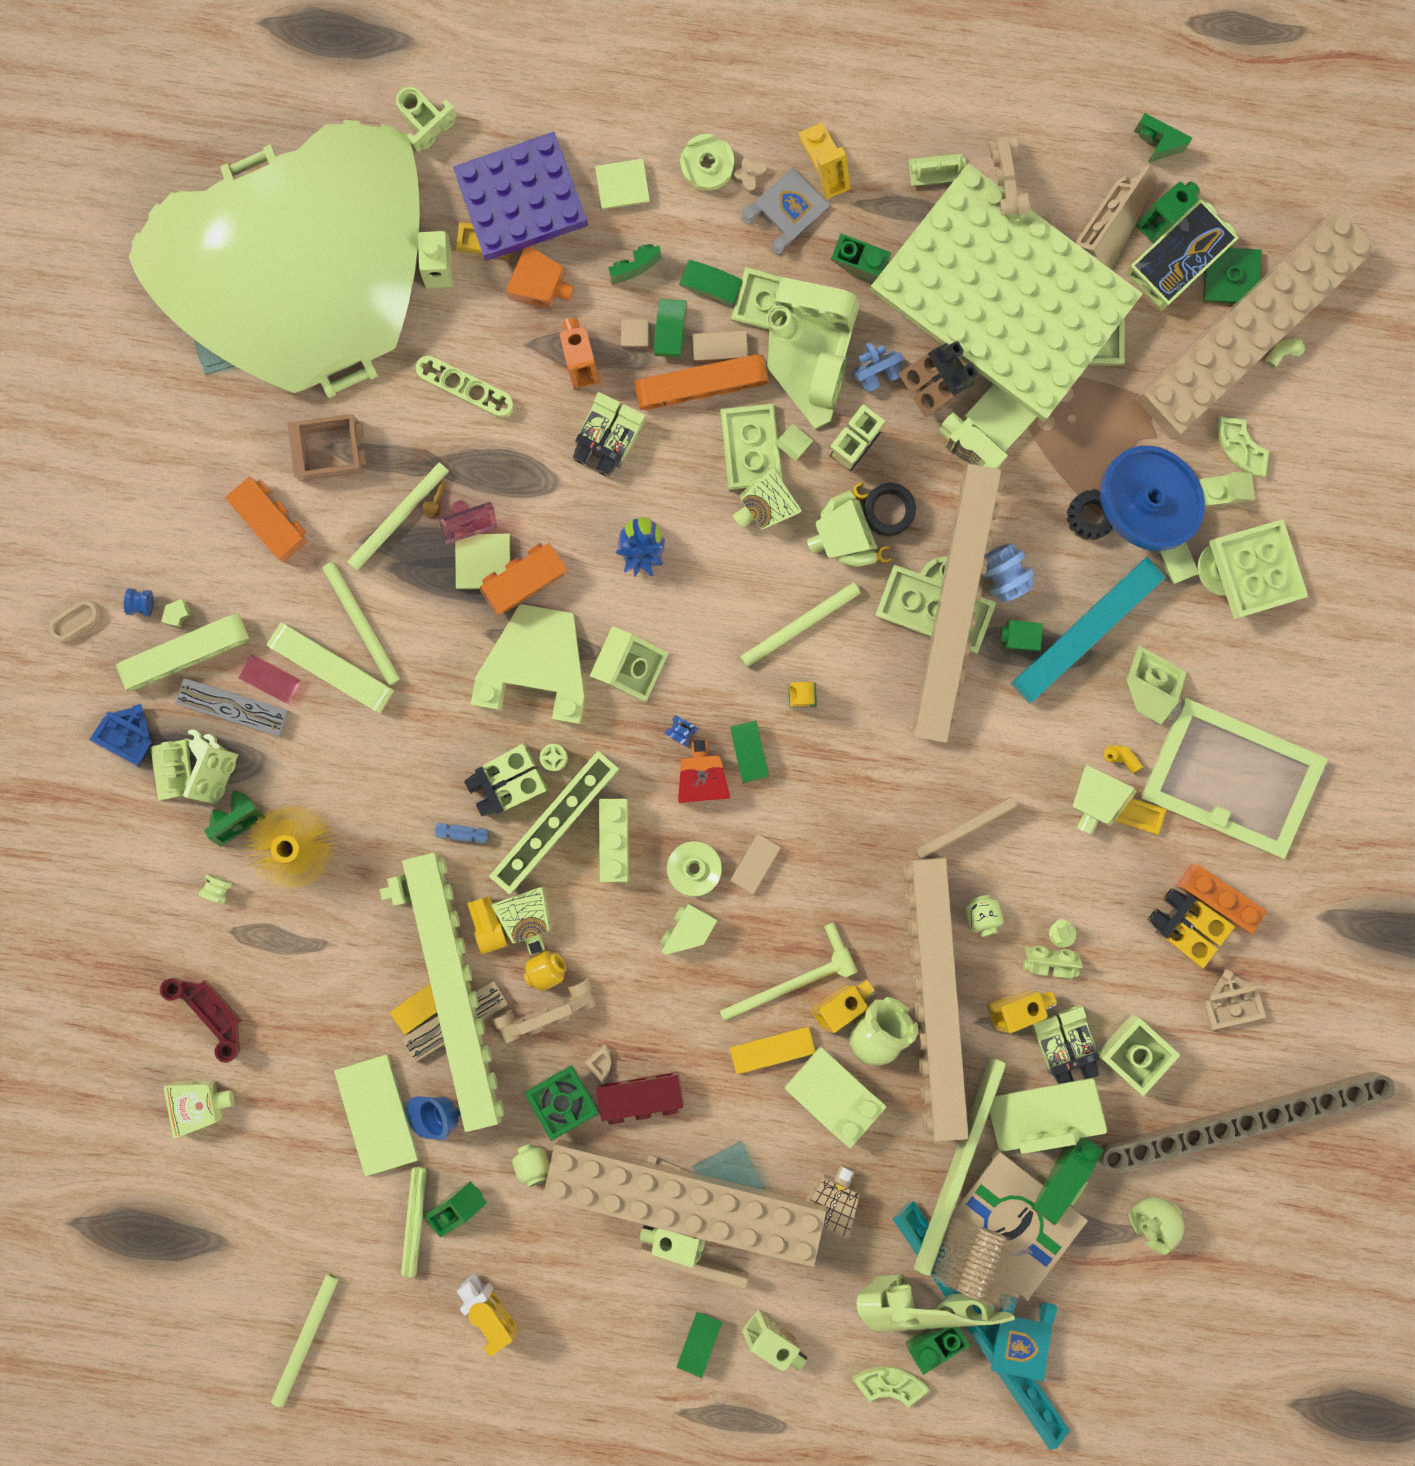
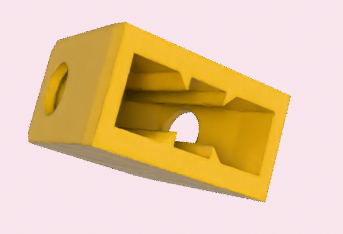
[809,980,875,1033]
[986,990,1057,1033]

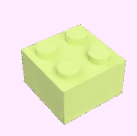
[1097,1014,1180,1096]

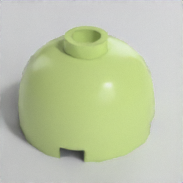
[1128,1197,1185,1255]

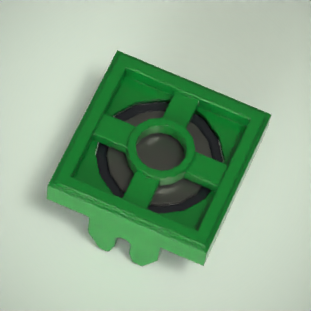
[524,1064,600,1141]

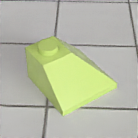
[1127,646,1187,724]

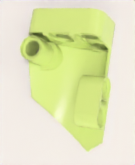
[766,278,860,429]
[857,1274,1015,1332]

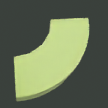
[1217,416,1270,479]
[852,1366,930,1408]

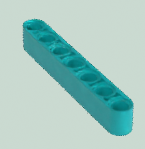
[1011,557,1166,704]

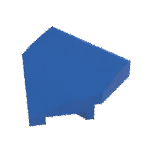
[89,704,153,768]

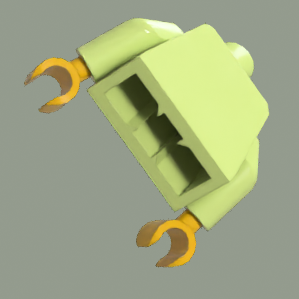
[807,483,892,567]

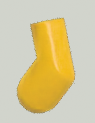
[1103,745,1143,774]

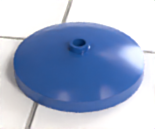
[1100,446,1205,551]

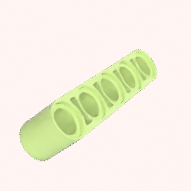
[115,614,250,691]
[267,622,395,714]

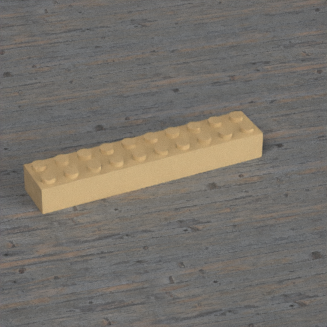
[1135,208,1377,438]
[903,857,968,1142]
[542,1140,827,1267]

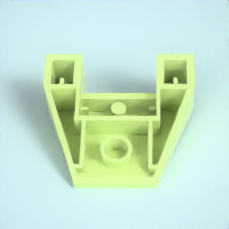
[471,604,586,725]

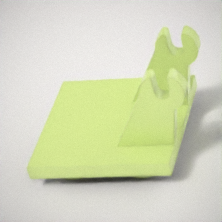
[183,730,239,805]

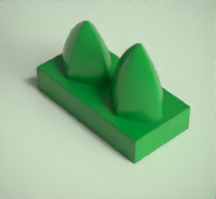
[204,791,266,847]

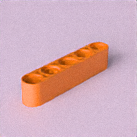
[634,354,769,410]

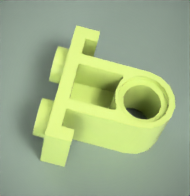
[396,87,457,153]

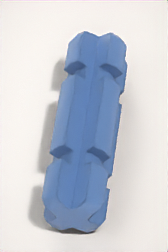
[435,823,489,844]

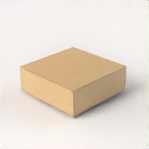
[621,319,649,348]

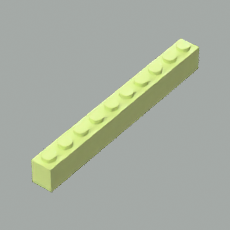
[402,853,504,1132]

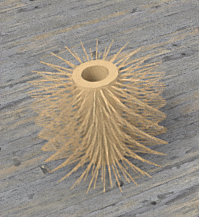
[931,1218,1031,1310]

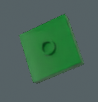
[1203,248,1262,304]

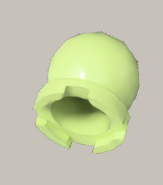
[849,997,918,1067]

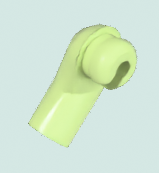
[1264,337,1305,368]

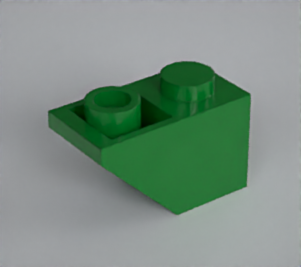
[831,233,892,284]
[905,1327,971,1375]

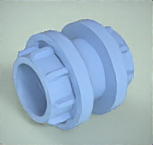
[981,543,1035,602]

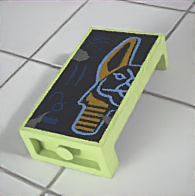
[1125,199,1239,311]

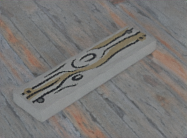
[175,678,289,737]

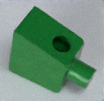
[1136,181,1200,244]

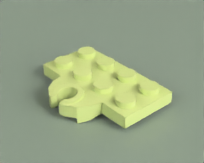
[875,556,996,654]

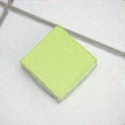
[775,424,813,461]

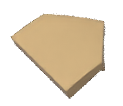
[1204,969,1267,1031]

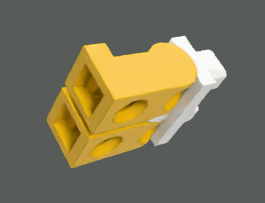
[456,1274,519,1357]

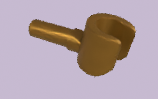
[423,480,447,517]

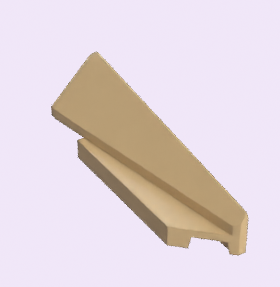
[1075,165,1158,270]

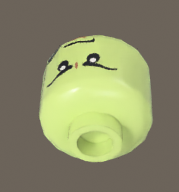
[965,895,1004,937]

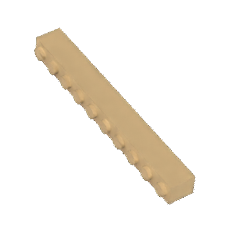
[912,463,1005,743]

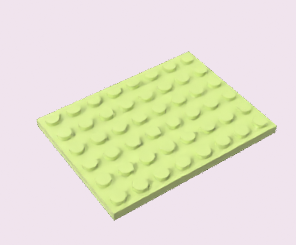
[869,163,1143,422]

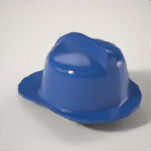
[406,1096,461,1140]

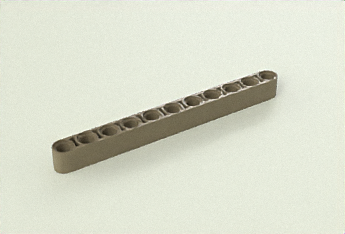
[1099,1072,1395,1173]

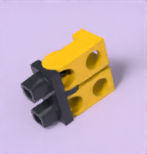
[1147,888,1235,969]

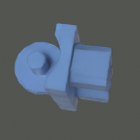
[851,342,904,392]

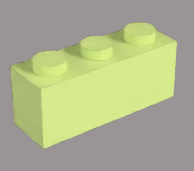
[599,799,629,882]

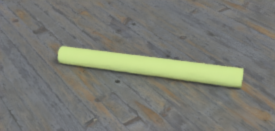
[347,462,449,571]
[322,562,401,686]
[740,582,861,668]
[271,1273,339,1407]

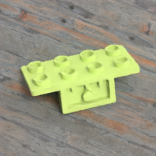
[989,1078,1108,1154]

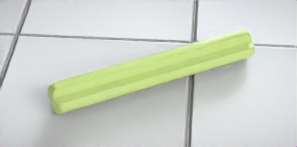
[401,1166,427,1277]

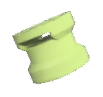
[540,744,569,772]
[198,874,232,904]

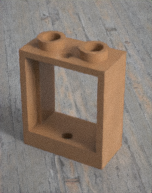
[288,414,367,481]

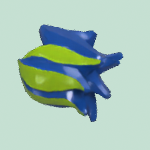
[616,517,665,577]

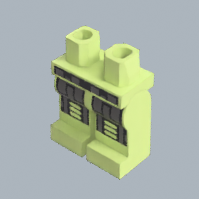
[938,412,1008,469]

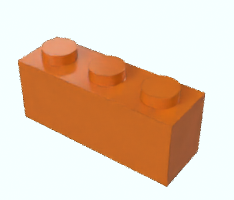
[225,476,308,563]
[480,542,567,618]
[1176,864,1268,934]

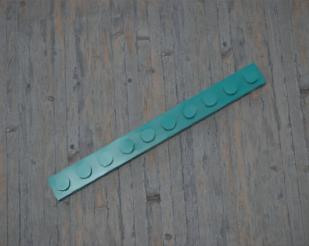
[892,1201,1070,1450]

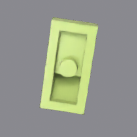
[1199,472,1255,507]

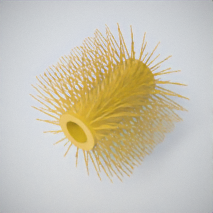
[245,804,339,890]

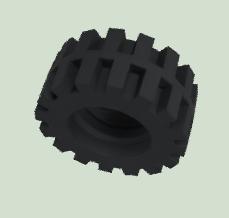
[1066,489,1113,540]

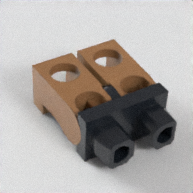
[898,341,978,418]

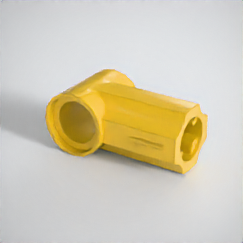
[467,896,509,955]

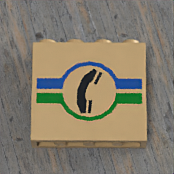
[943,1148,1088,1301]

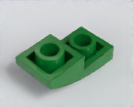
[608,244,661,285]
[679,260,742,306]
[654,299,688,358]
[730,720,770,784]
[676,1312,722,1378]

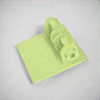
[150,739,192,801]

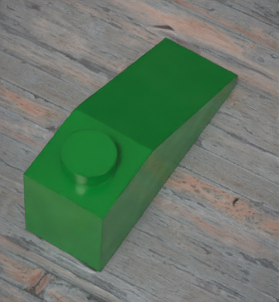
[1031,1137,1104,1225]

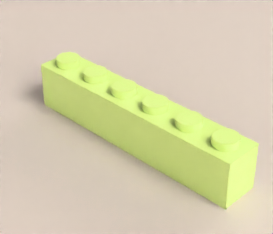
[489,751,620,894]

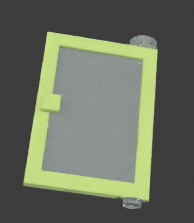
[1140,696,1330,859]

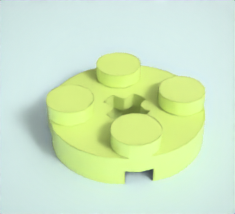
[680,134,734,191]

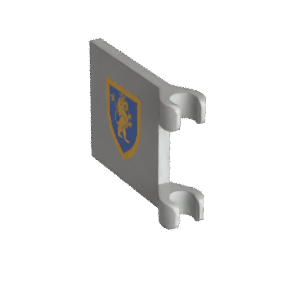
[741,167,830,255]

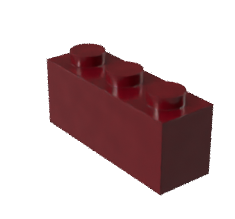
[596,1071,684,1125]

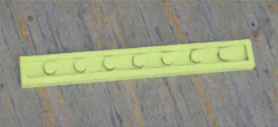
[913,1059,1006,1276]

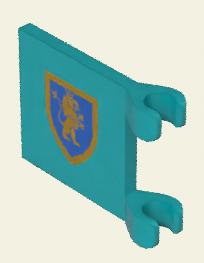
[990,1294,1057,1381]

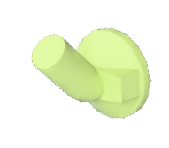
[1049,919,1077,948]

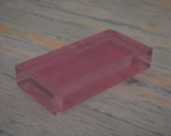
[239,654,301,704]

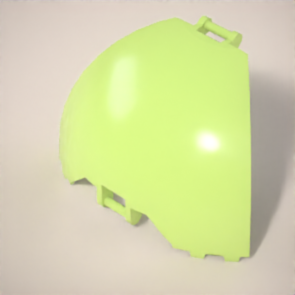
[129,120,420,399]

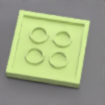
[1209,519,1308,619]

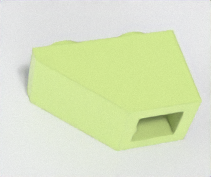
[659,903,717,955]

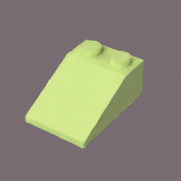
[784,1046,887,1148]

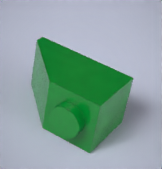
[424,1181,487,1237]

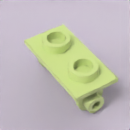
[908,154,966,187]
[1023,946,1083,979]

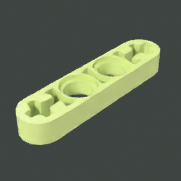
[416,356,514,418]

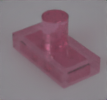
[439,500,497,544]

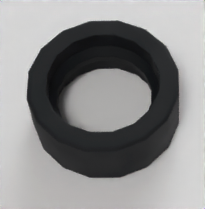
[863,482,916,537]

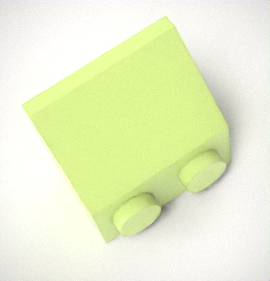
[590,626,669,702]

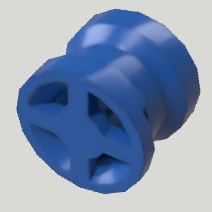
[124,588,154,617]
[664,715,698,747]

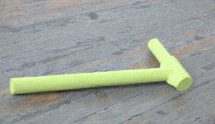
[720,922,858,1021]

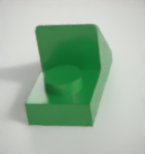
[1134,113,1192,162]

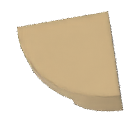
[584,1044,612,1083]

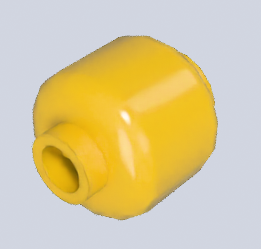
[524,951,566,992]

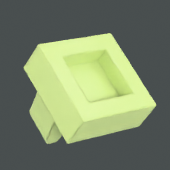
[379,875,411,906]

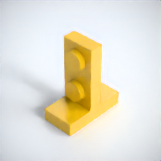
[798,122,851,200]

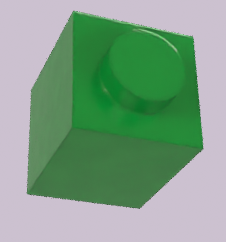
[1000,620,1043,653]

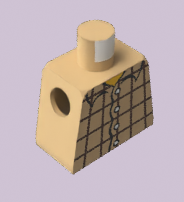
[806,1165,860,1238]

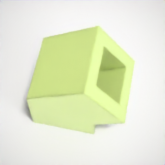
[161,599,192,628]

